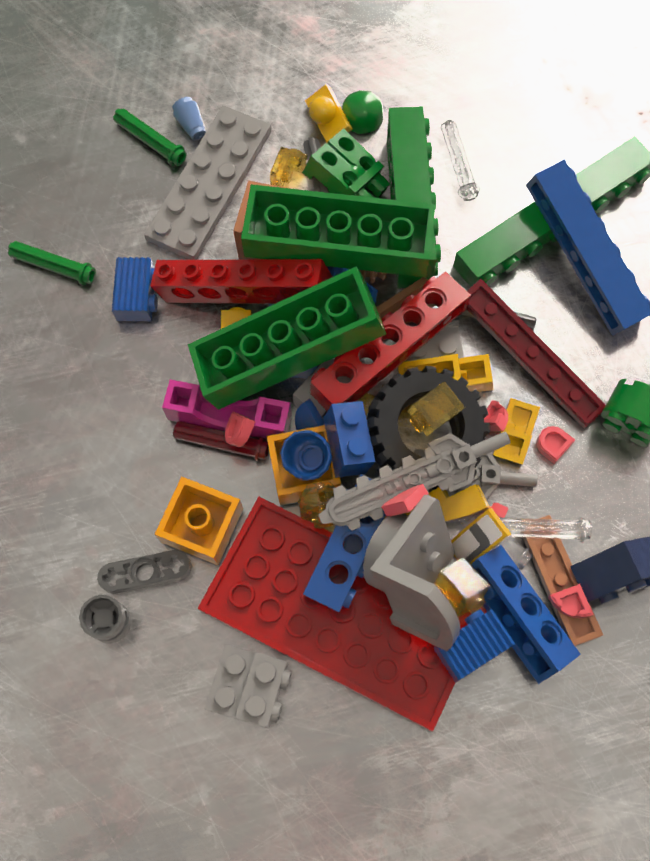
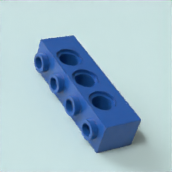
[303,474,388,612]
[460,545,581,684]

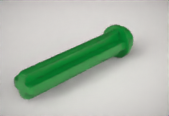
[113,108,187,166]
[8,241,96,285]

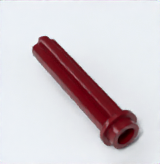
[173,421,269,462]

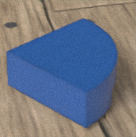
[295,399,325,430]

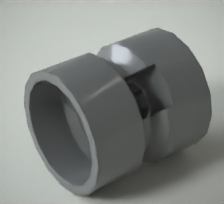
[79,595,131,644]

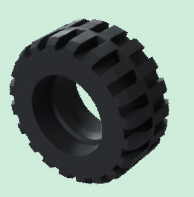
[366,366,490,492]

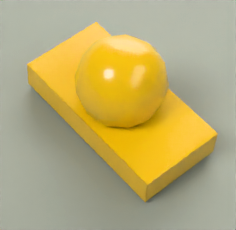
[305,84,352,143]

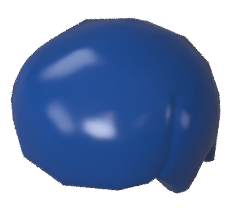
[280,430,333,481]

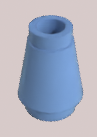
[172,97,206,141]

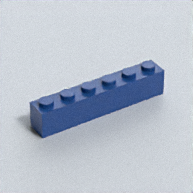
[526,159,650,336]

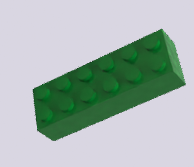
[386,106,441,289]
[241,184,436,277]
[188,266,387,410]

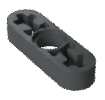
[97,550,191,594]

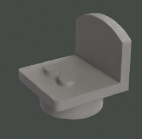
[363,495,460,651]

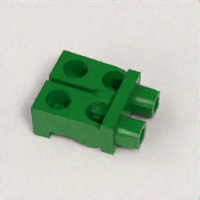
[302,128,390,198]

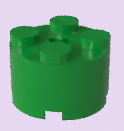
[601,379,650,447]

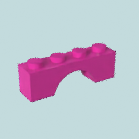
[162,379,292,439]

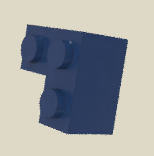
[570,536,650,605]

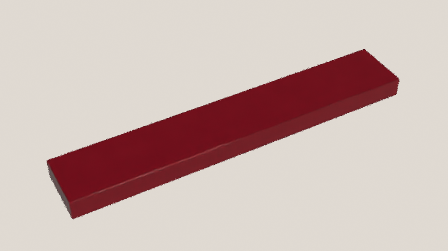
[467,279,606,429]

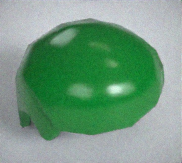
[342,90,383,134]

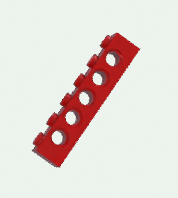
[150,259,332,304]
[310,271,471,411]

